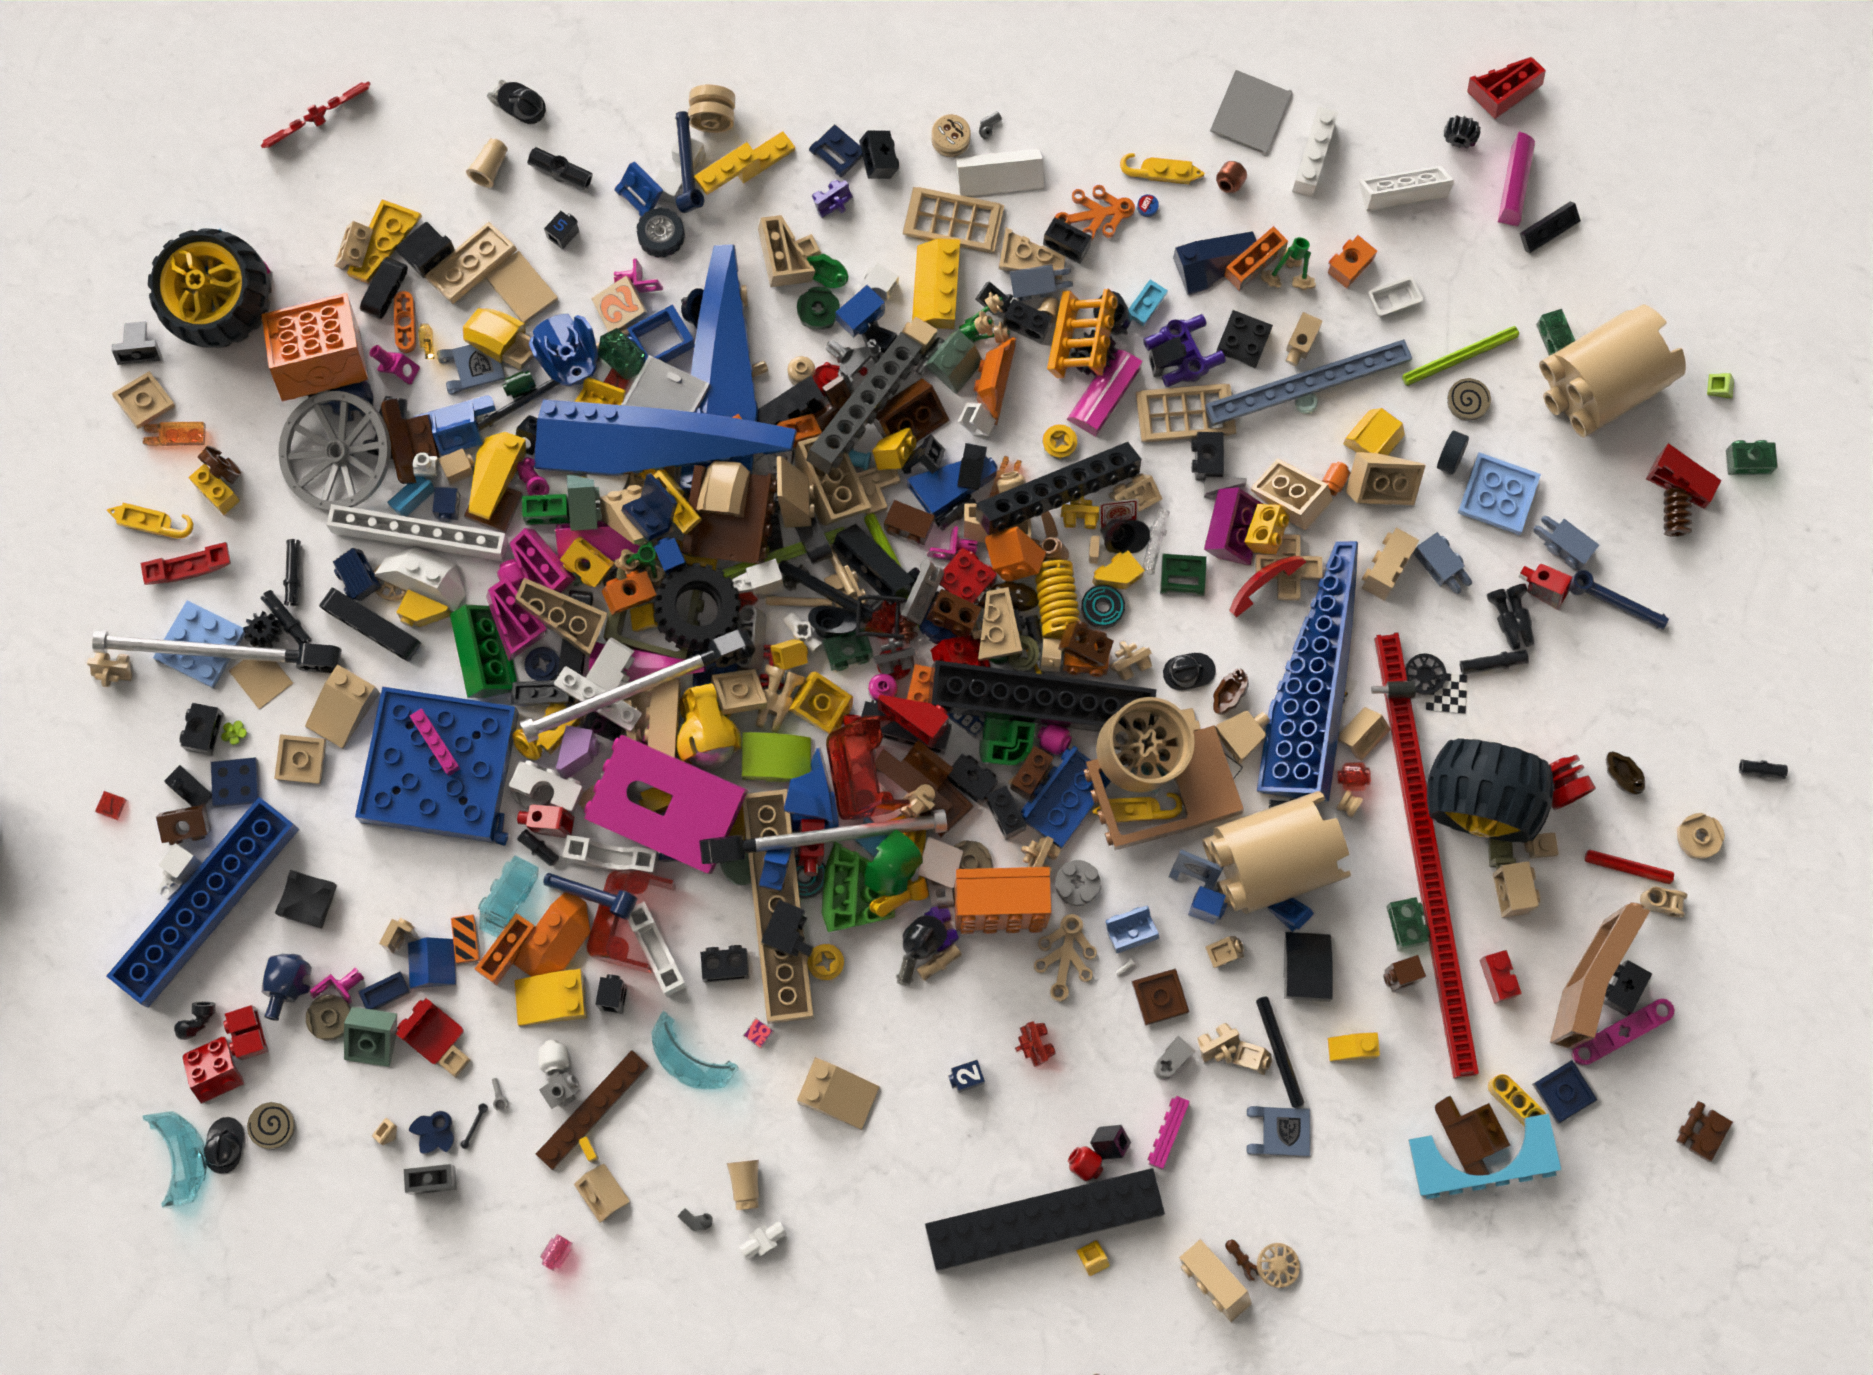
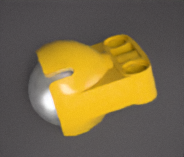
[677,683,742,770]

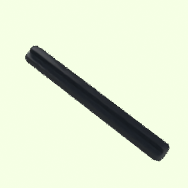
[778,560,876,621]
[1256,996,1304,1108]

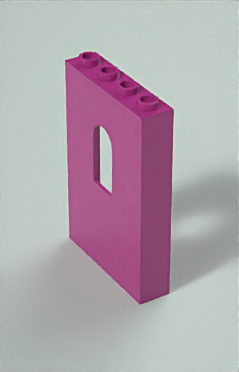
[584,735,749,874]

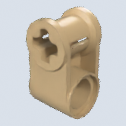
[1640,886,1688,918]

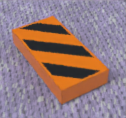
[451,915,480,964]

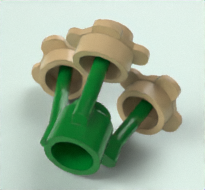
[959,292,1010,343]
[615,538,666,587]

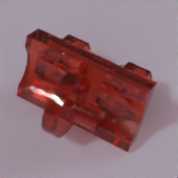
[865,601,902,640]
[1015,1021,1056,1067]

